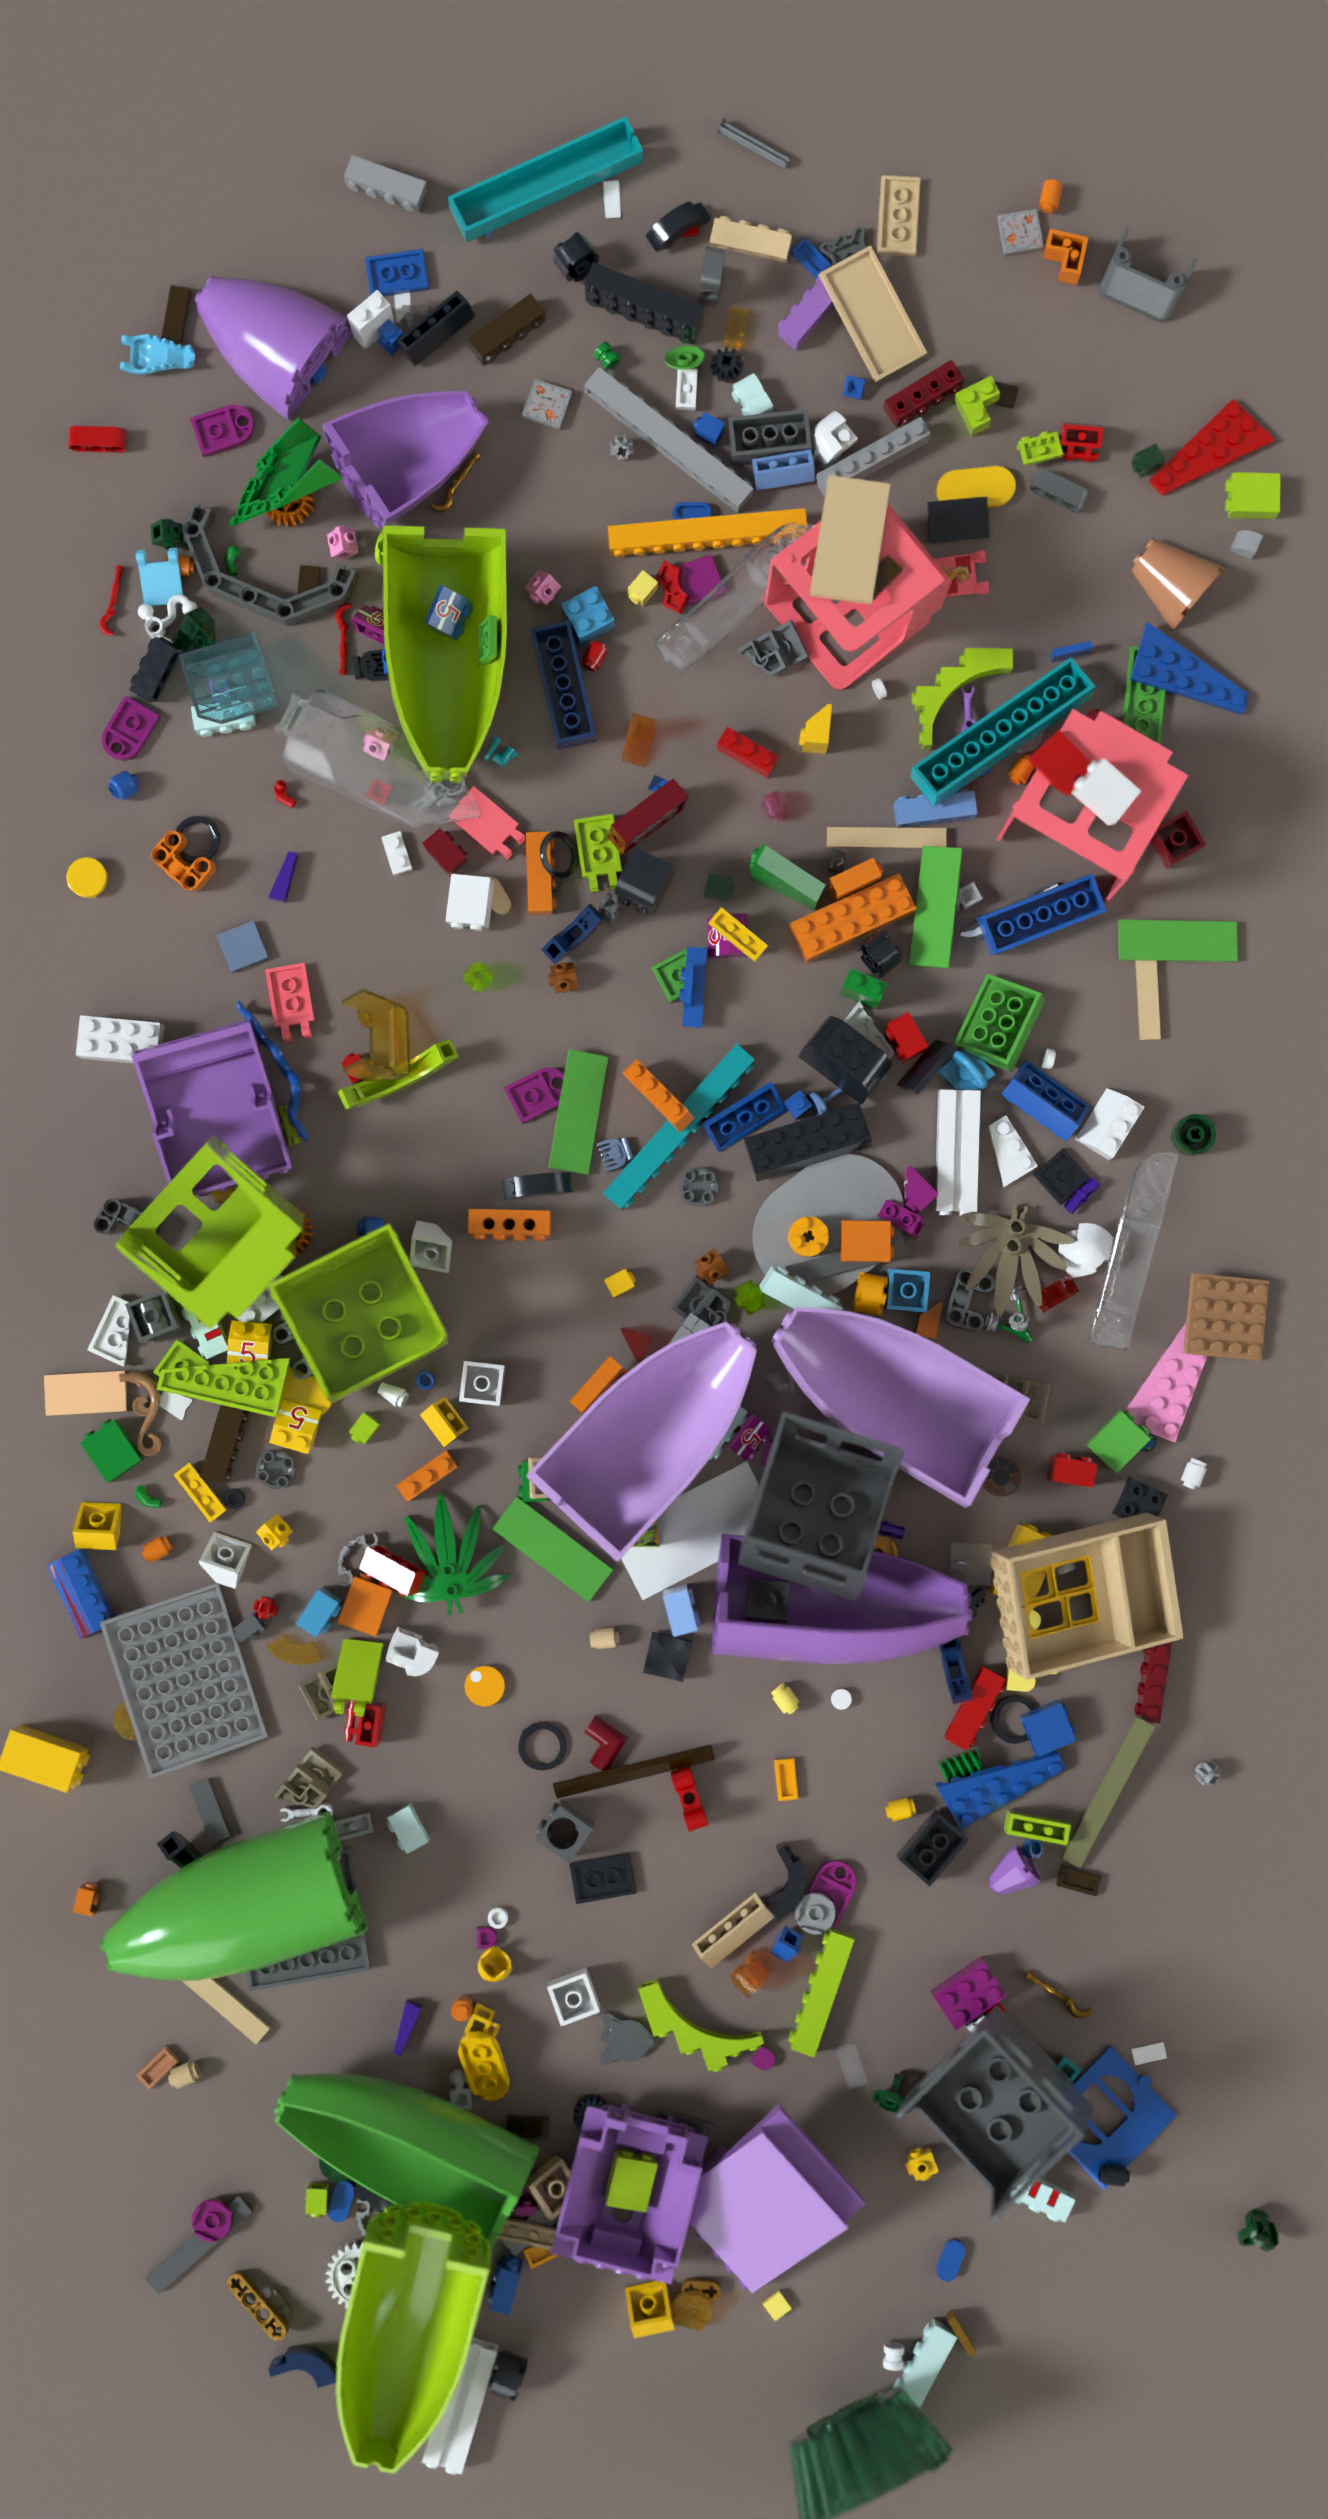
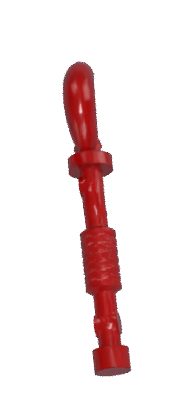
[99,565,124,636]
[335,603,352,676]

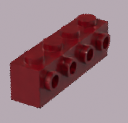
[883,359,964,427]
[1134,1642,1172,1724]

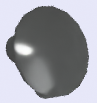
[679,1167,719,1207]
[256,1449,296,1489]

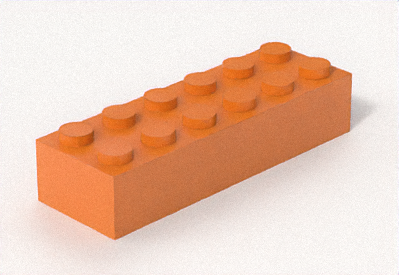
[789,873,916,963]

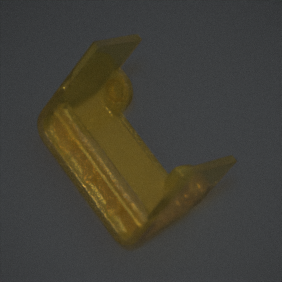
[342,989,410,1082]

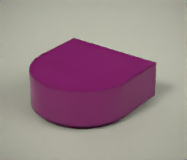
[477,1927,498,1949]
[750,2044,775,2070]

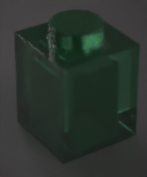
[1131,443,1165,478]
[704,874,735,902]

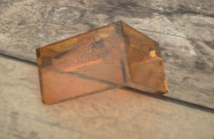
[622,713,656,767]

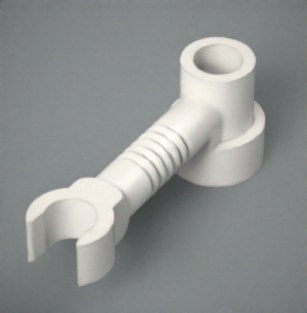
[280,1803,333,1822]

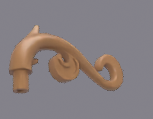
[119,1371,162,1457]

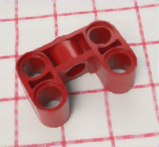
[671,1766,708,1832]

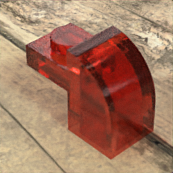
[1039,1274,1079,1313]

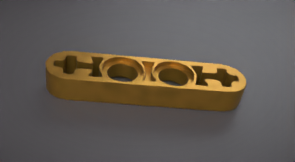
[227,2271,289,2341]

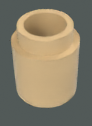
[590,1627,620,1649]
[168,2062,201,2089]

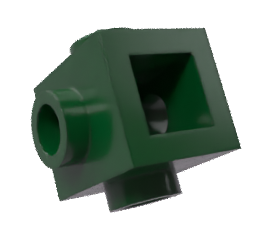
[151,519,184,550]

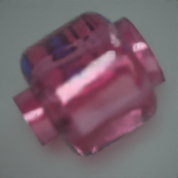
[761,790,790,822]

